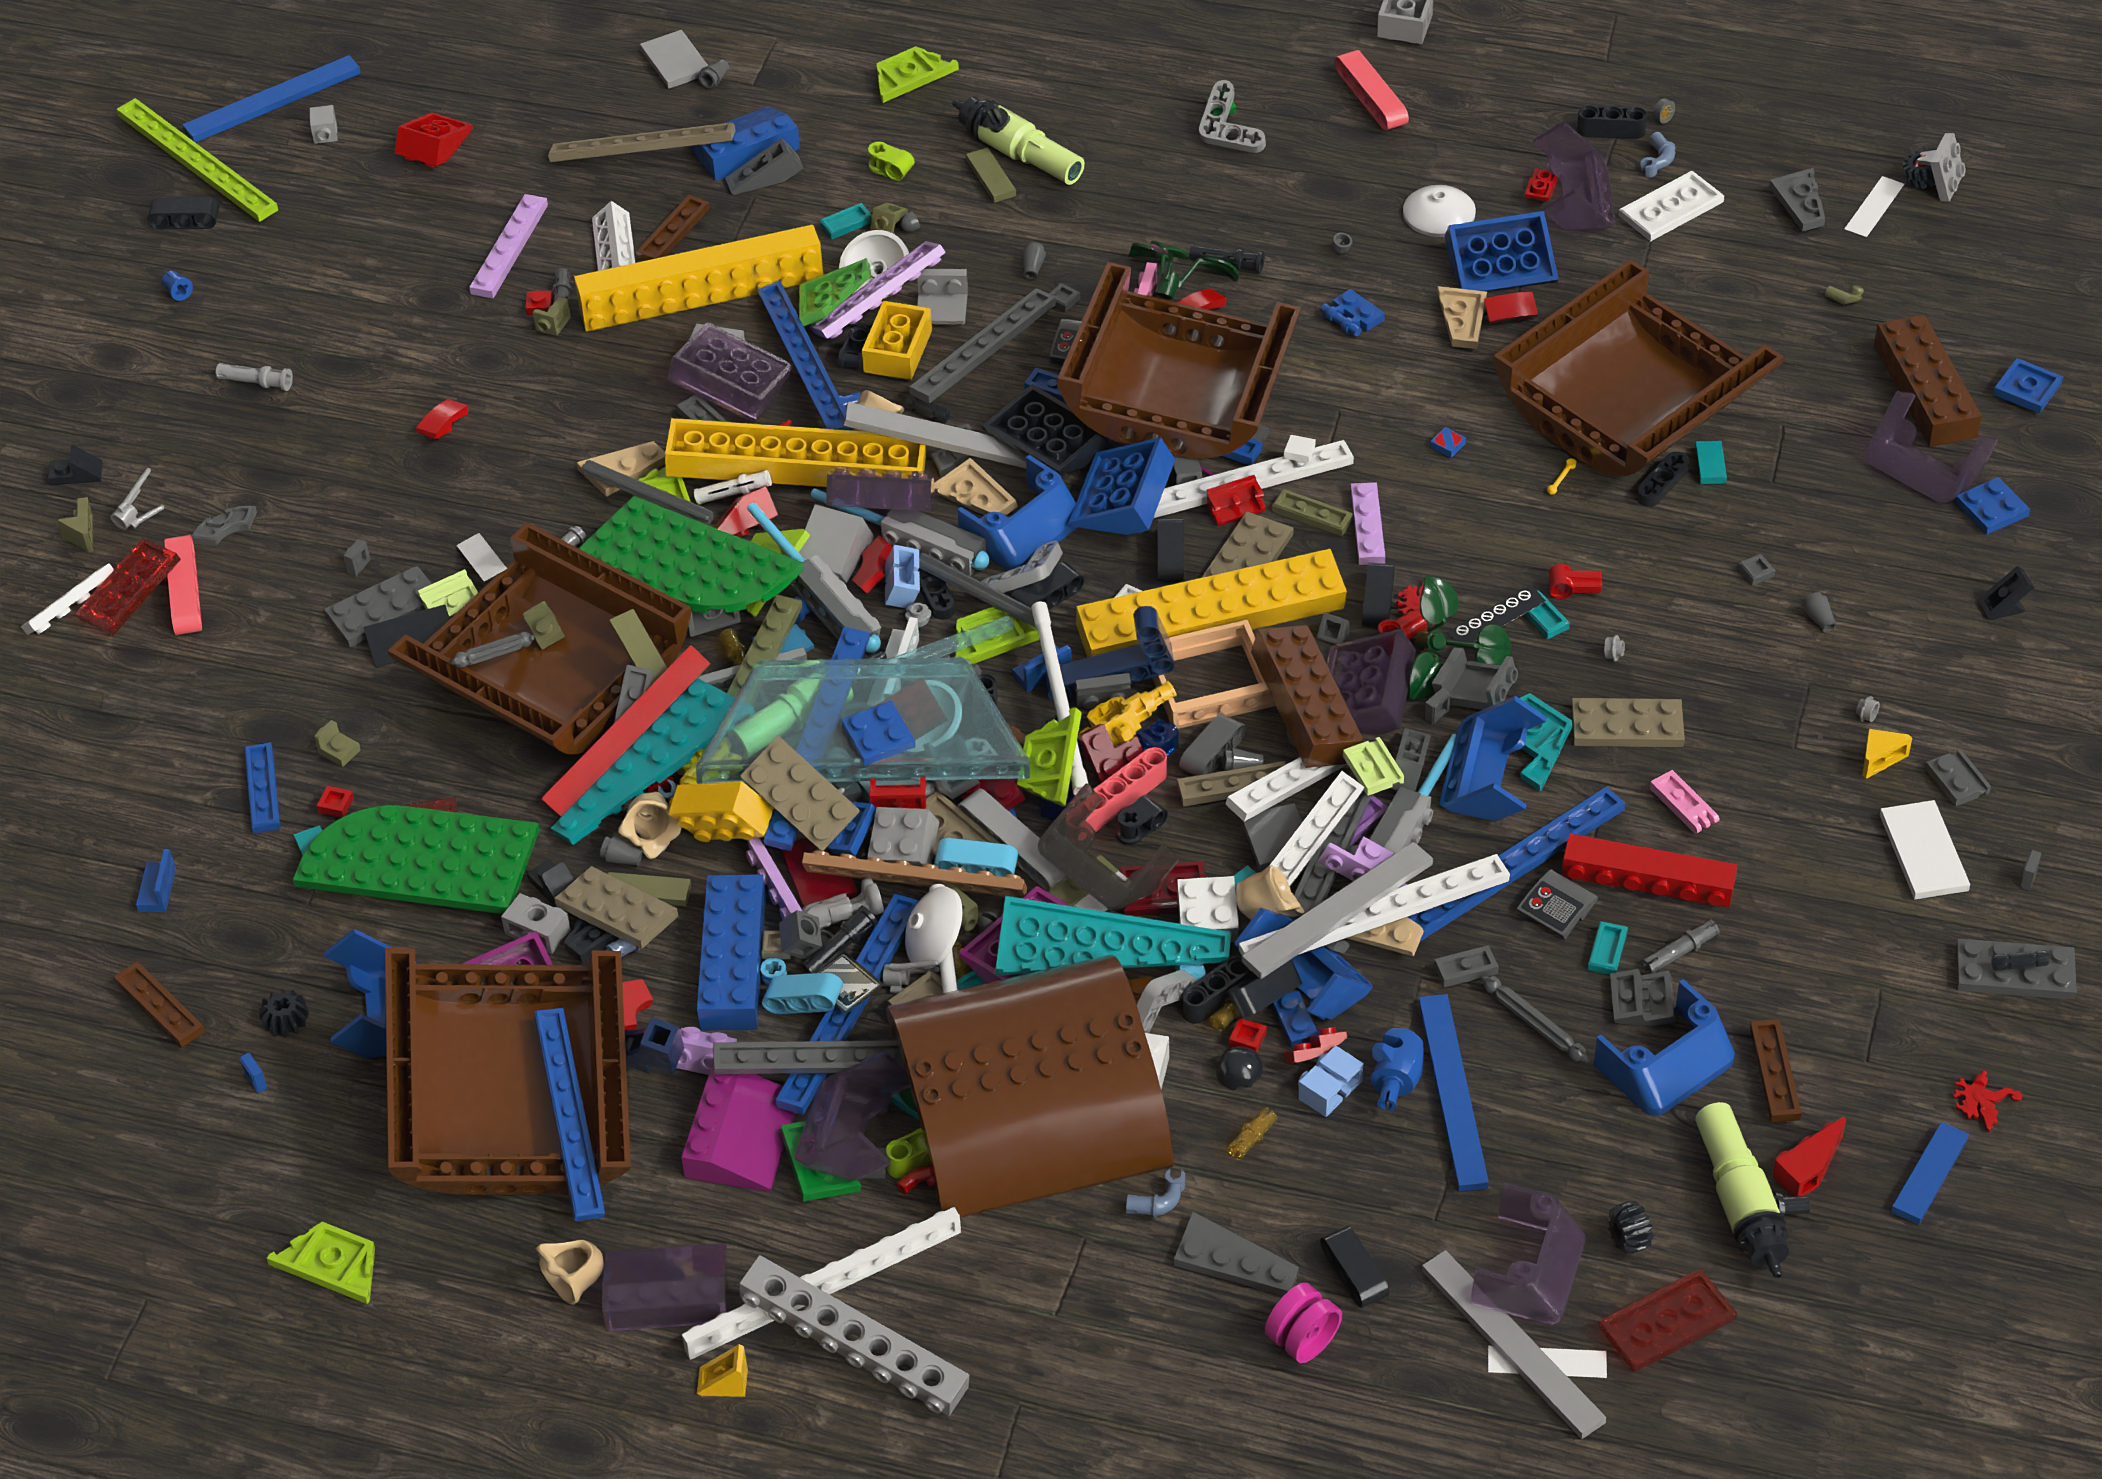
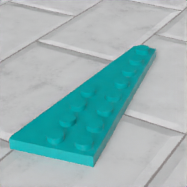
[551,678,755,845]
[995,896,1231,975]

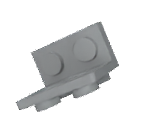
[917,269,968,325]

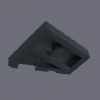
[564,918,619,963]

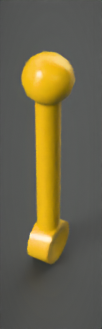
[1547,458,1577,495]

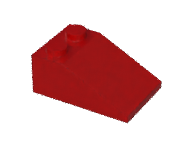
[395,112,473,167]

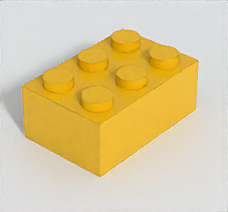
[862,301,932,380]
[668,781,774,842]

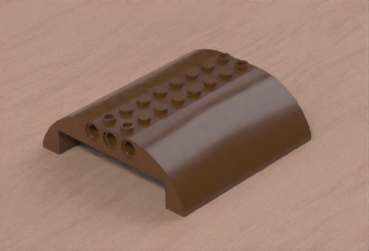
[1493,259,1784,476]
[1057,262,1301,459]
[388,522,692,754]
[385,948,631,1195]
[885,954,1173,1218]

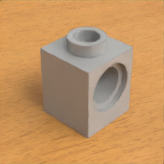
[310,105,338,144]

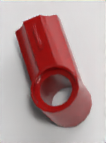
[1548,564,1602,599]
[1376,609,1427,655]

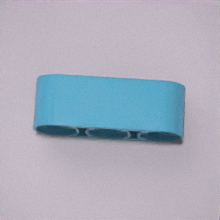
[934,838,1019,877]
[762,973,843,1014]

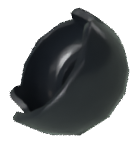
[1216,1046,1263,1090]

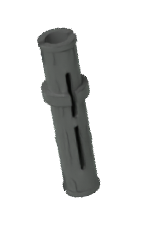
[1641,919,1720,974]

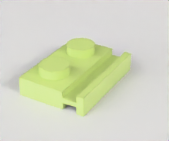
[418,570,478,619]
[1343,737,1404,796]

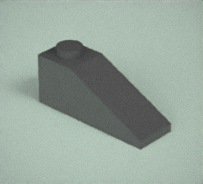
[725,138,804,195]
[1390,728,1431,793]

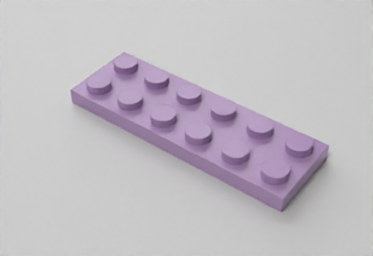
[809,241,946,339]

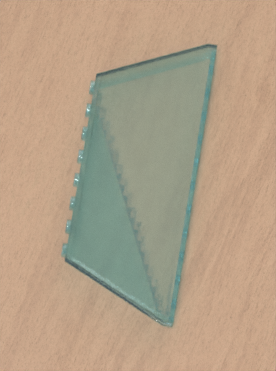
[696,657,1030,784]

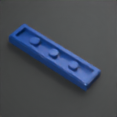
[244,742,281,834]
[1891,1122,1969,1225]

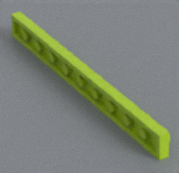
[117,98,278,222]

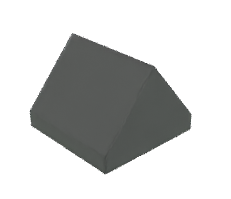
[1316,613,1350,646]

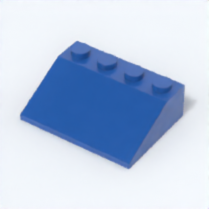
[689,106,800,181]
[1444,211,1559,292]
[1068,437,1175,535]

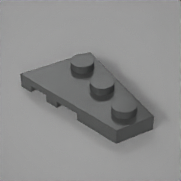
[1769,168,1825,232]

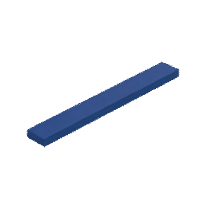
[183,55,361,143]
[1419,994,1489,1192]
[534,1008,605,1221]

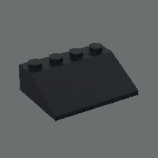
[982,385,1110,475]

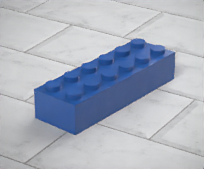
[697,874,766,1031]

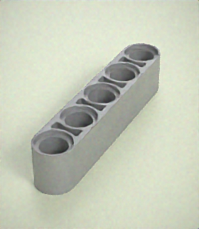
[958,788,1071,891]

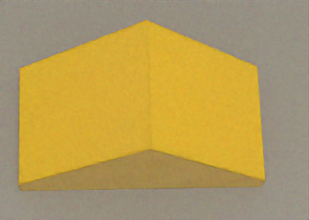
[1862,729,1912,779]
[697,1344,748,1397]

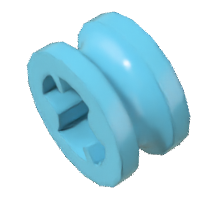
[760,958,787,986]

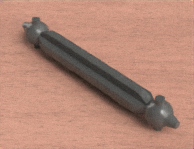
[451,632,534,668]
[1481,975,1590,1063]

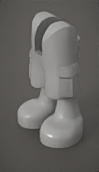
[802,877,884,929]

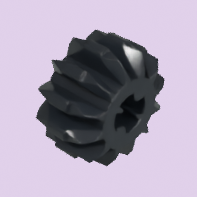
[259,989,309,1038]
[1607,1201,1654,1254]

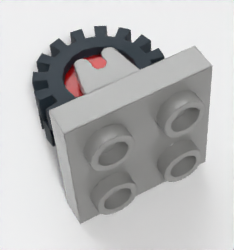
[1903,133,1965,202]

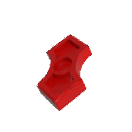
[852,535,892,593]
[622,979,653,1030]

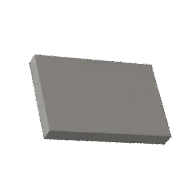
[640,30,708,89]

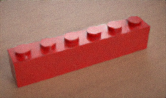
[1562,834,1738,908]

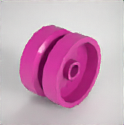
[1265,1283,1342,1363]

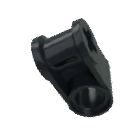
[838,325,870,372]
[1117,795,1168,845]

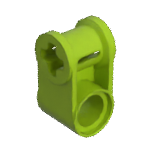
[868,142,915,181]
[886,1128,931,1178]

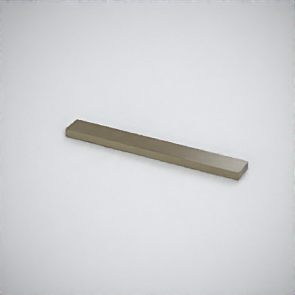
[548,123,736,162]

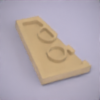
[1437,286,1487,349]
[576,441,666,497]
[930,458,1018,515]
[1347,917,1424,956]

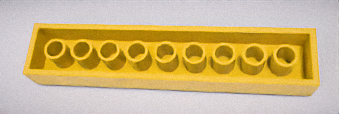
[574,225,823,332]
[665,418,926,494]
[1076,549,1347,658]

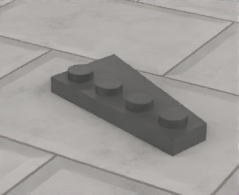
[1174,1212,1299,1296]

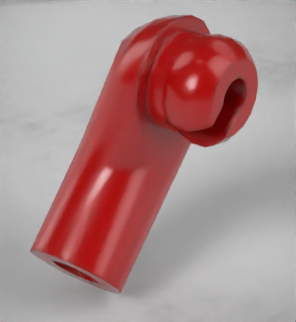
[896,1165,936,1195]

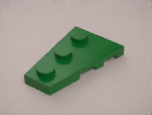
[780,1120,861,1202]

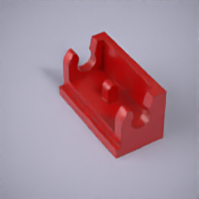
[1206,475,1266,526]
[870,776,927,809]

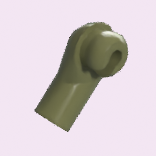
[1825,285,1864,304]

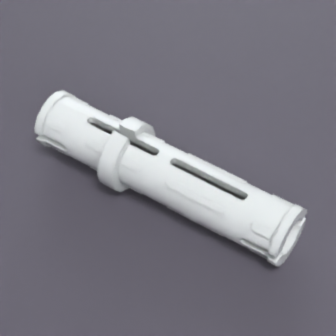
[694,470,772,505]

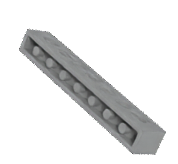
[740,1255,970,1416]

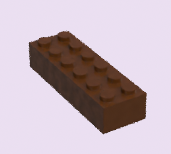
[1874,314,1982,447]
[1251,625,1364,768]

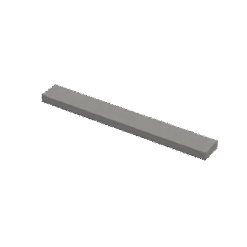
[844,402,1027,468]
[1242,842,1433,979]
[1422,1250,1606,1439]

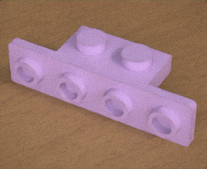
[1318,836,1407,888]
[676,1027,737,1075]

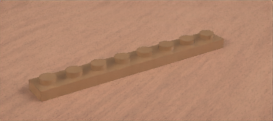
[802,850,1027,898]

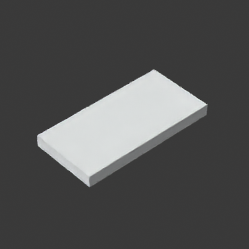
[1618,171,1724,241]
[1880,800,1970,900]

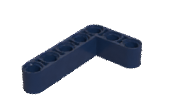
[1045,606,1175,702]

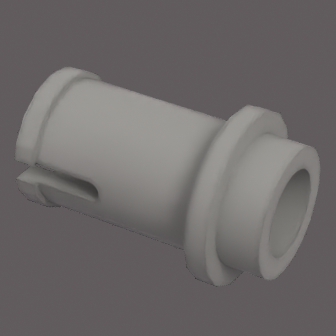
[561,526,586,547]

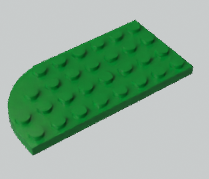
[578,496,804,613]
[293,805,540,914]

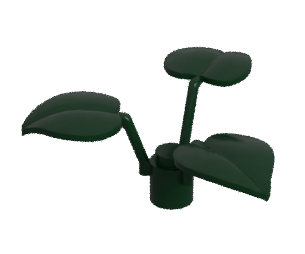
[1129,241,1239,299]
[1408,576,1512,700]

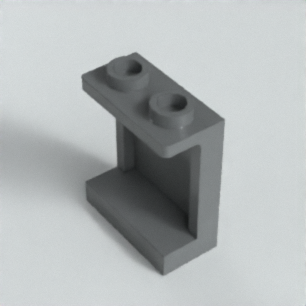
[1432,647,1518,710]
[1241,803,1310,874]

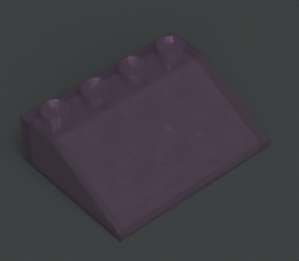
[667,322,794,424]
[826,467,936,511]
[1327,629,1416,734]
[602,1243,728,1332]

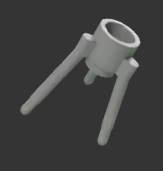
[110,468,164,530]
[883,960,940,994]

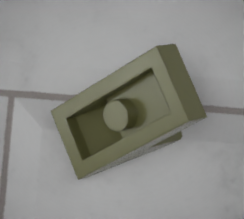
[57,497,93,552]

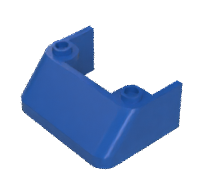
[957,455,1077,571]
[1440,696,1547,821]
[1234,907,1373,1020]
[324,929,417,1059]
[1593,979,1735,1116]

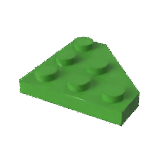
[799,258,871,326]

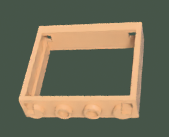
[1152,620,1276,730]

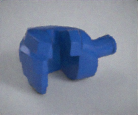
[1370,1028,1424,1111]

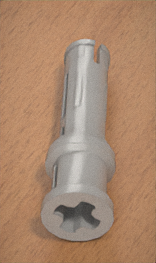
[216,363,293,391]

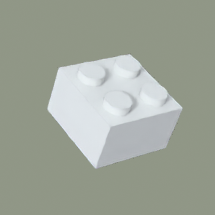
[1177,876,1239,942]

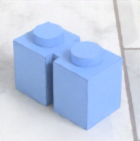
[885,545,920,609]
[1298,1045,1363,1117]

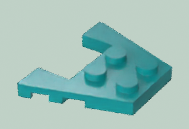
[1520,693,1572,791]

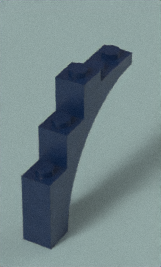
[625,1017,684,1074]

